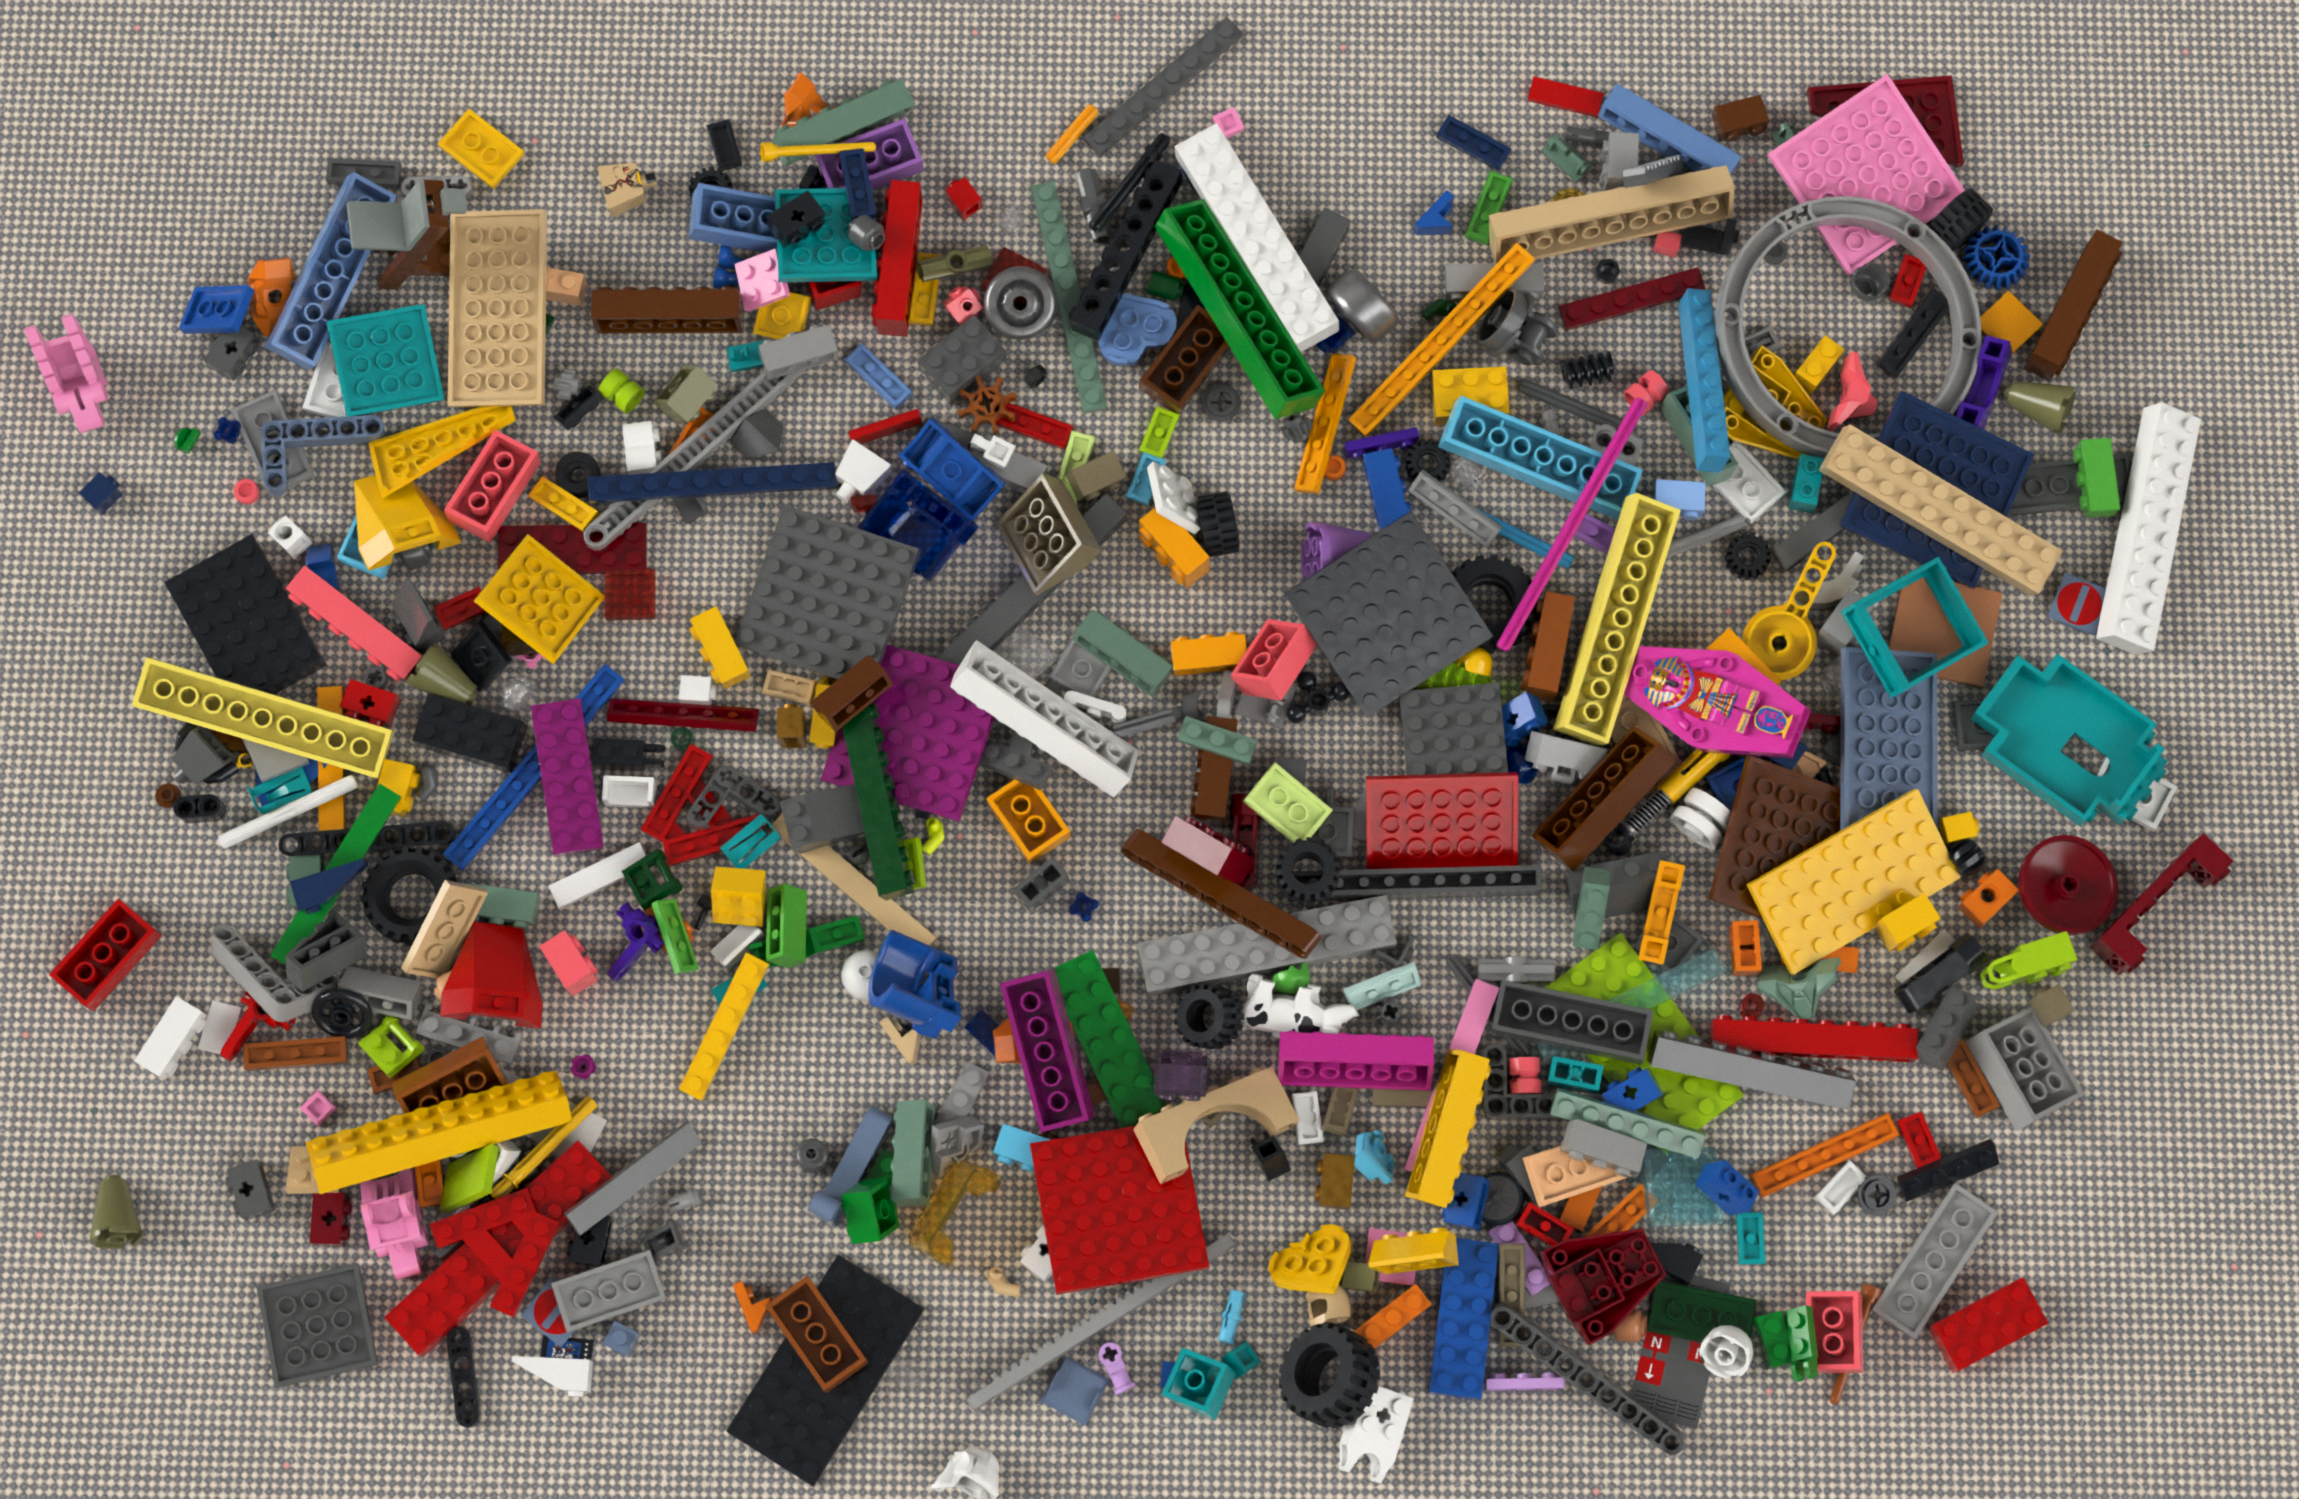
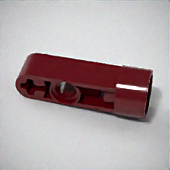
[1230,793,1264,891]

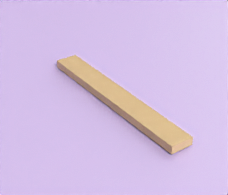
[769,813,937,946]

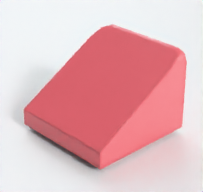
[1653,231,1682,258]

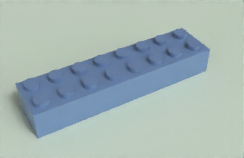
[264,172,397,370]

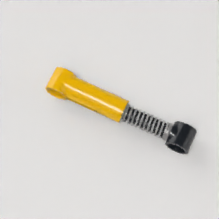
[1604,749,1731,856]

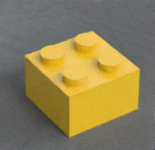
[711,866,767,927]
[1874,893,1941,953]

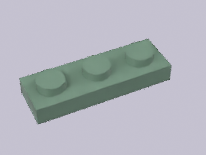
[1177,716,1257,766]

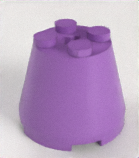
[1301,522,1371,579]

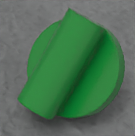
[174,428,201,454]

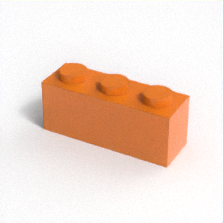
[1354,1284,1432,1349]

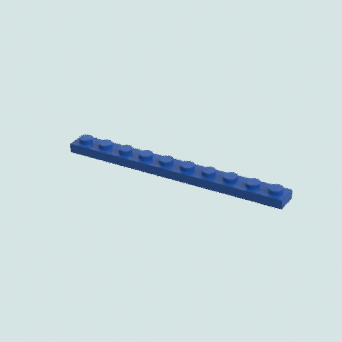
[442,664,625,871]

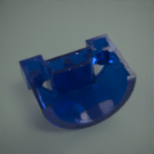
[858,469,979,583]

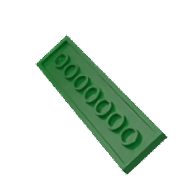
[1054,949,1167,1128]

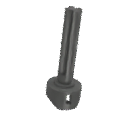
[1112,690,1207,738]

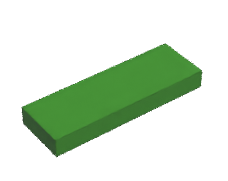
[1465,170,1513,245]
[651,898,699,974]

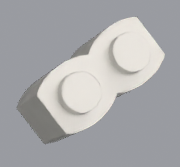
[622,421,663,474]

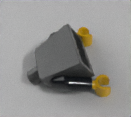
[172,722,253,784]

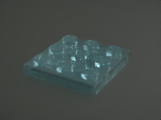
[1642,1147,1723,1228]

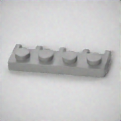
[415,1001,524,1065]

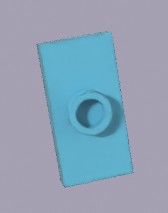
[1126,452,1166,507]

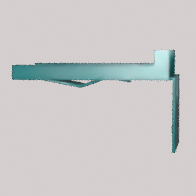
[247,767,313,815]
[720,814,781,869]

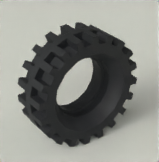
[360,846,459,946]

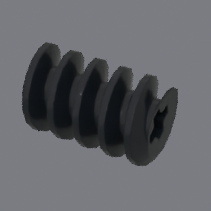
[1560,351,1614,390]

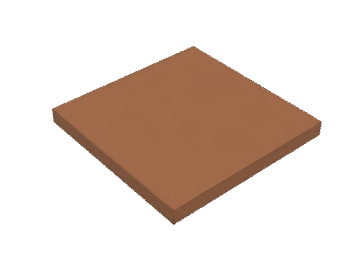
[1888,571,2002,689]

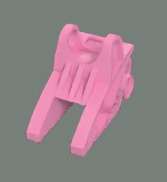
[24,313,108,433]
[360,1168,430,1280]

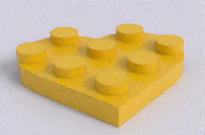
[1268,1224,1352,1295]

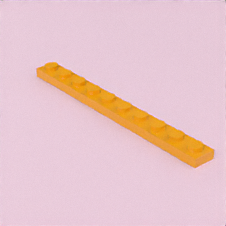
[1348,243,1535,438]

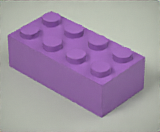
[815,118,924,190]

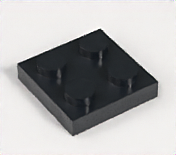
[451,622,513,692]

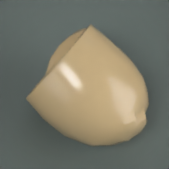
[1306,1282,1351,1327]

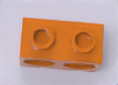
[1729,920,1762,976]

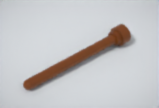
[1829,1284,1883,1405]

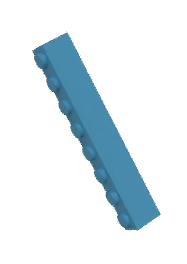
[1678,288,1730,473]

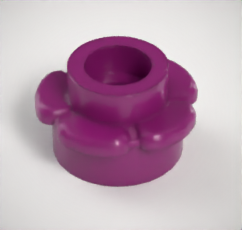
[571,1054,596,1079]

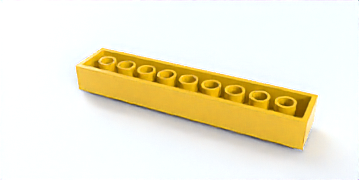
[305,1070,572,1194]

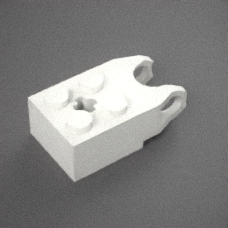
[1339,1386,1414,1483]

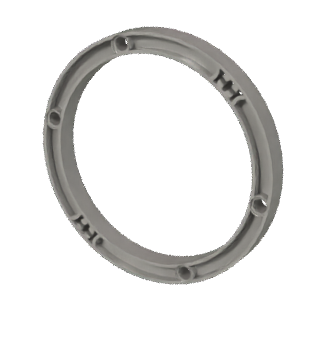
[1715,196,1982,458]

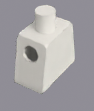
[835,440,893,503]

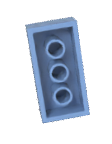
[688,183,777,253]

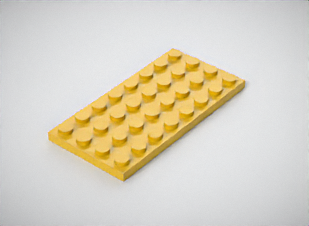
[1746,789,1961,975]

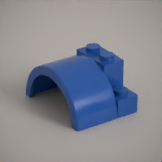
[868,930,961,1039]

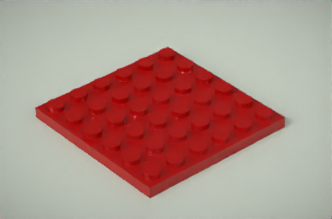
[1030,1126,1210,1295]

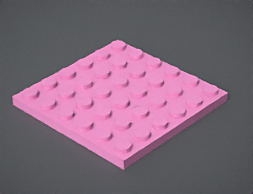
[1767,74,1965,276]

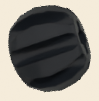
[1948,839,1985,876]

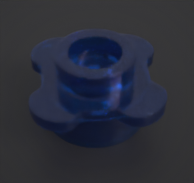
[214,417,241,444]
[1069,892,1099,922]

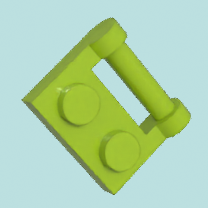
[358,1015,424,1079]

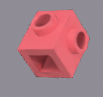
[942,285,983,325]

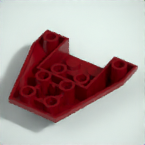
[1541,1228,1666,1345]

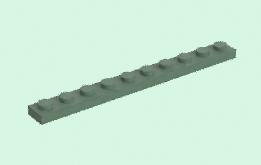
[1031,181,1107,414]

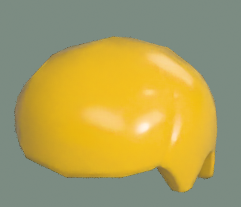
[1456,646,1493,676]

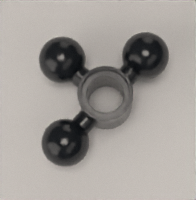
[1286,671,1350,724]

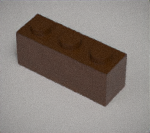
[811,655,894,732]

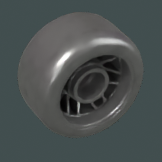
[984,266,1058,340]
[1327,269,1399,344]

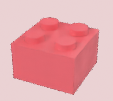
[539,930,599,997]

